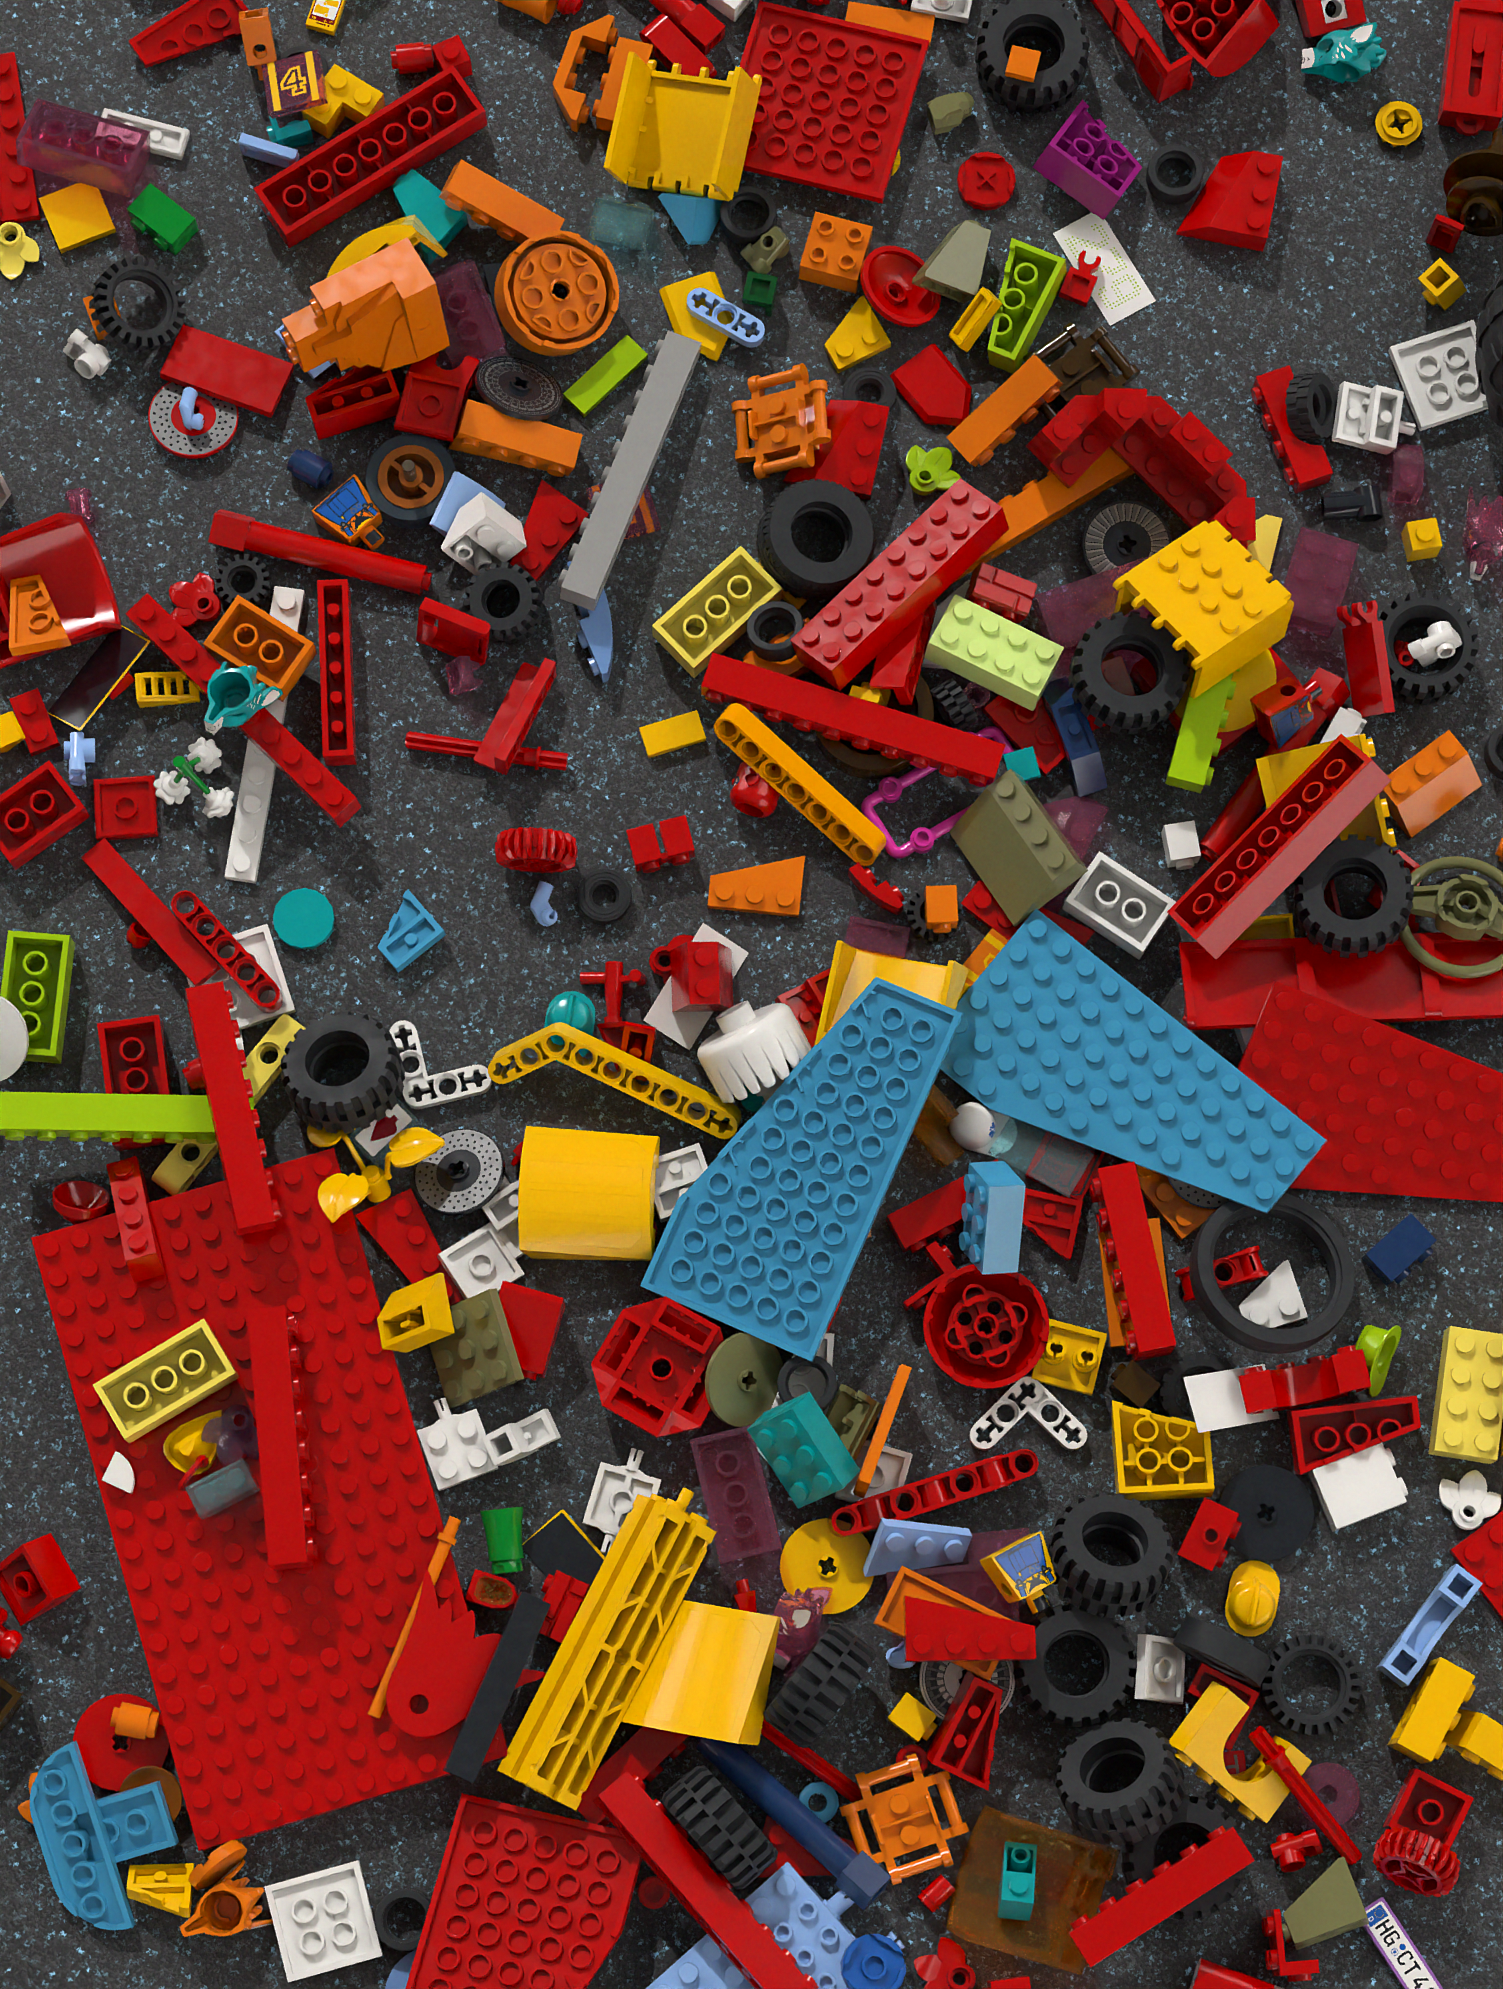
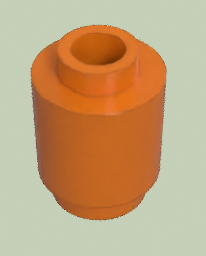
[110,1702,160,1740]

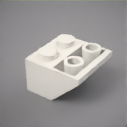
[441,492,527,577]

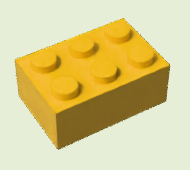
[1387,1657,1476,1764]

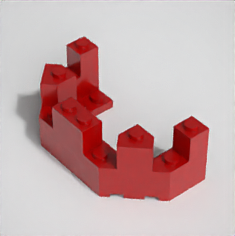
[1026,388,1256,550]

